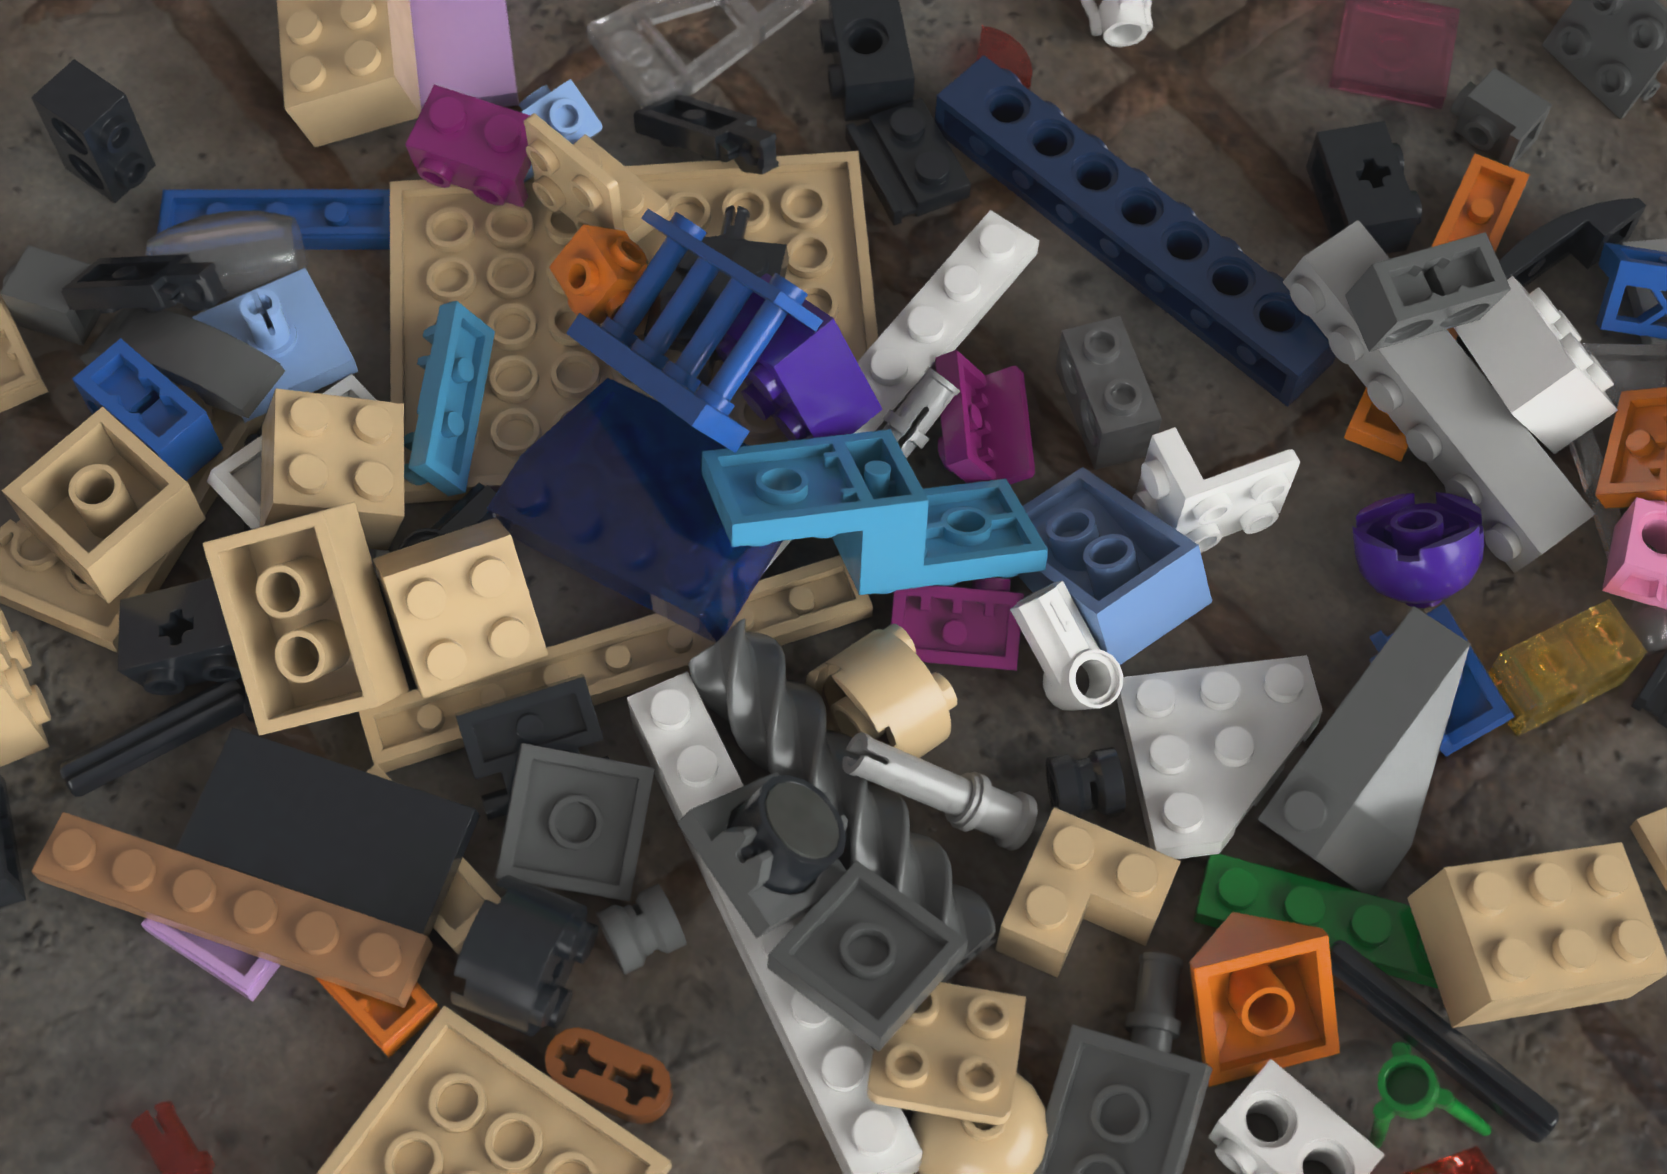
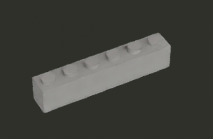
[1283,220,1595,574]

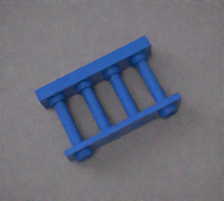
[566,209,823,453]

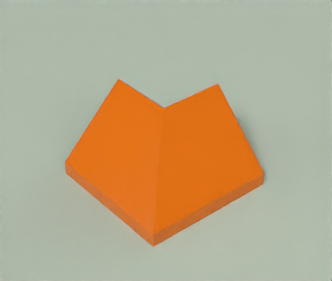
[1189,912,1340,1087]

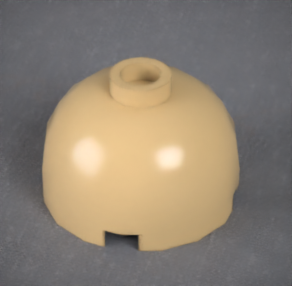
[910,1072,1048,1174]

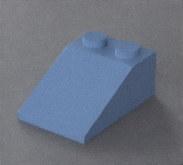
[1018,467,1212,665]

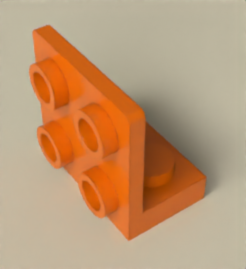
[1595,387,1667,509]

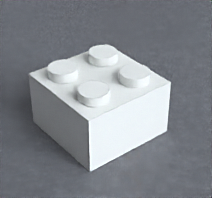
[1454,276,1618,454]

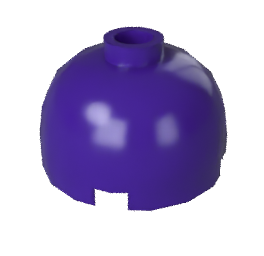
[1352,492,1484,608]

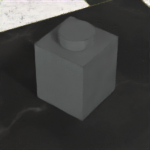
[0,245,101,346]

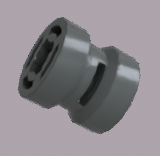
[596,883,687,975]

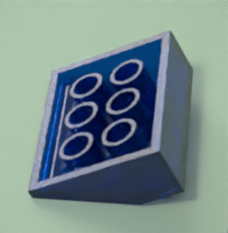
[487,377,784,643]

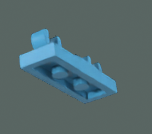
[404,301,495,497]

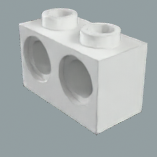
[1208,1059,1385,1174]

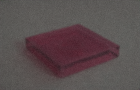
[1329,0,1460,110]

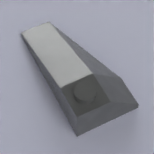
[1258,606,1470,896]

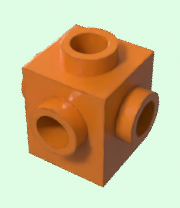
[549,224,648,323]

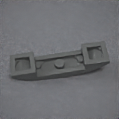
[80,308,285,418]

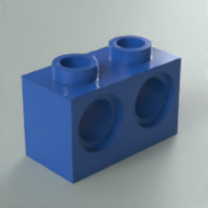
[72,338,223,481]

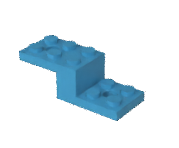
[702,429,1048,595]

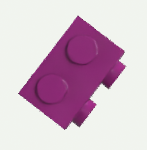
[405,85,532,207]
[935,350,1035,485]

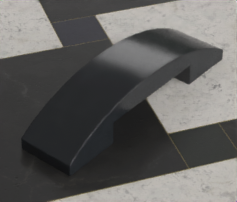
[1456,198,1647,356]

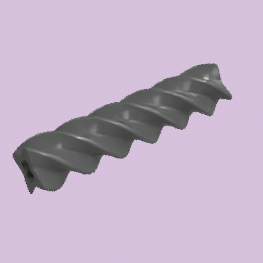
[688,619,998,983]

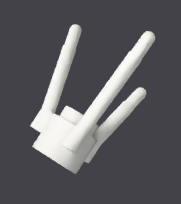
[1080,0,1153,47]

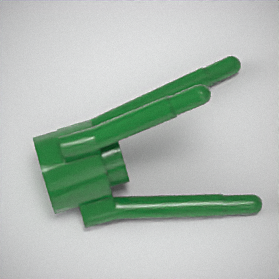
[1369,1041,1491,1148]

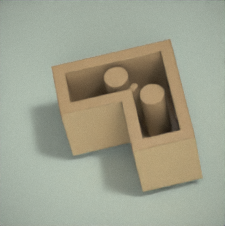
[995,807,1181,978]

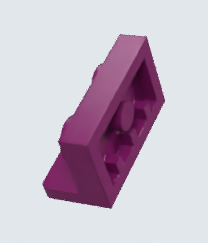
[891,577,1024,671]

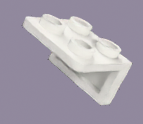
[1133,427,1300,553]

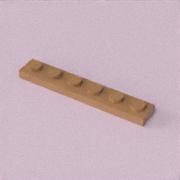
[31,812,433,1008]

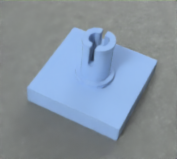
[192,268,358,422]

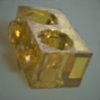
[1488,599,1647,737]

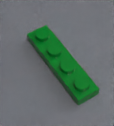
[1193,854,1439,989]

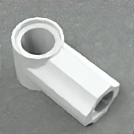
[1010,581,1123,711]

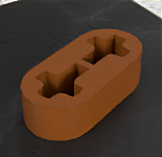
[545,1027,673,1124]

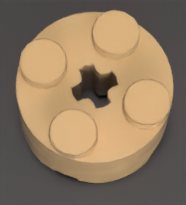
[806,624,957,758]

